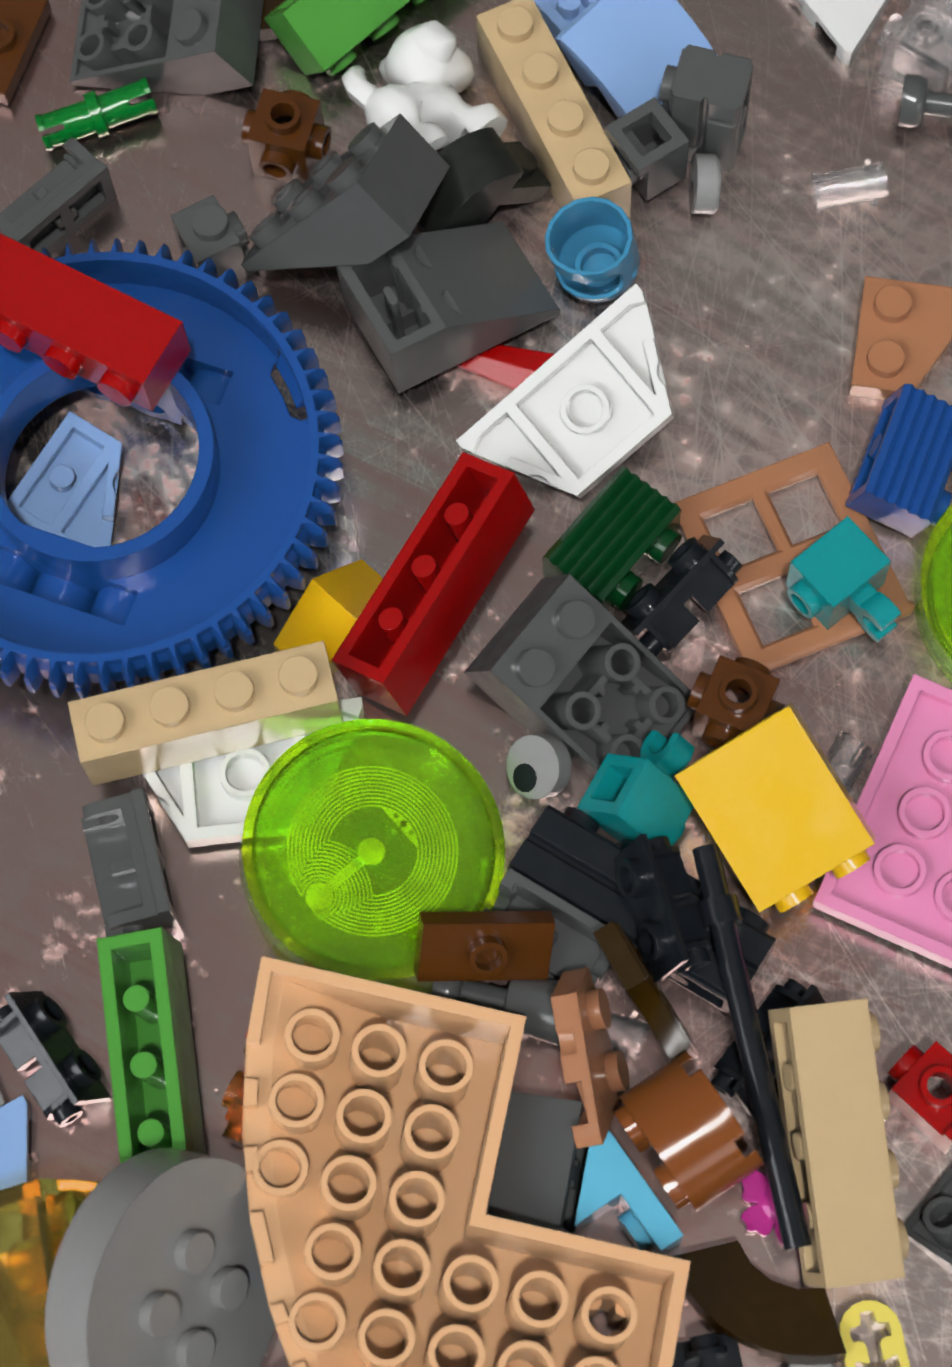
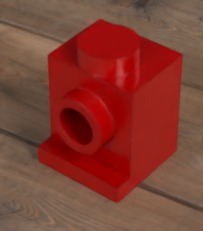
[887,1041,952,1154]

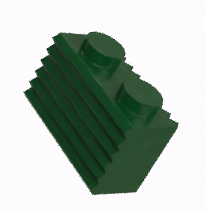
[543,466,682,611]

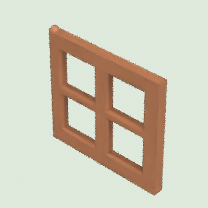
[674,442,916,671]

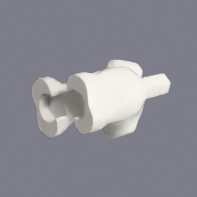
[342,20,508,151]

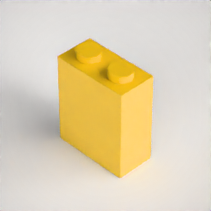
[675,702,876,913]

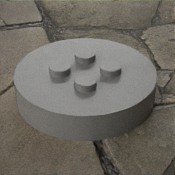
[45,1148,275,1367]

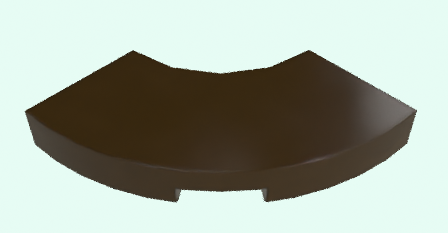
[593,921,699,1061]
[672,1241,846,1365]

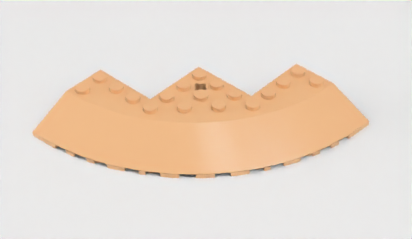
[242,956,691,1367]

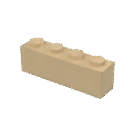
[476,0,632,219]
[67,641,344,786]
[768,998,909,1289]

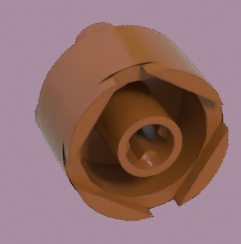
[613,1051,765,1212]

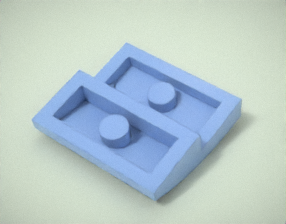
[554,0,717,119]

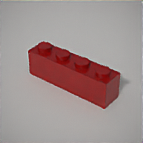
[0,233,191,412]
[332,452,535,716]

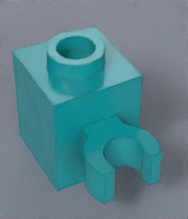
[786,516,901,643]
[577,730,695,846]

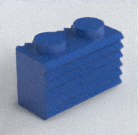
[845,384,952,538]

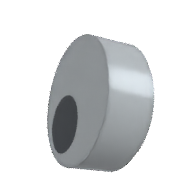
[689,153,721,215]
[506,734,572,799]

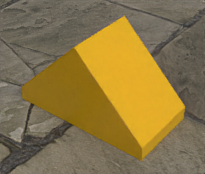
[273,559,383,675]

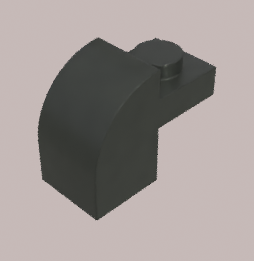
[419,127,552,232]

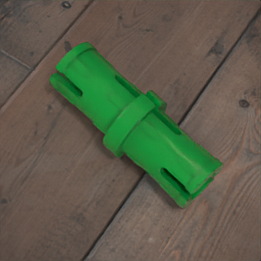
[35,76,159,152]

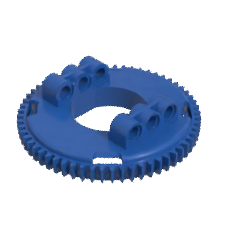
[0,238,344,699]

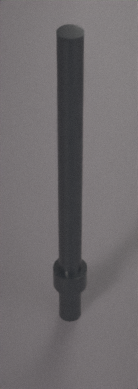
[692,844,812,1251]

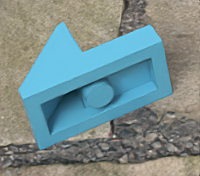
[574,1130,684,1255]

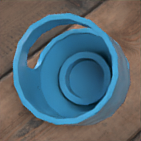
[545,197,640,303]

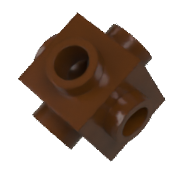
[241,88,331,183]
[687,655,785,749]

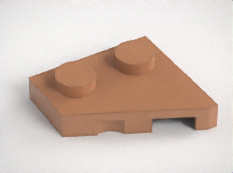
[849,276,952,400]
[550,967,630,1149]

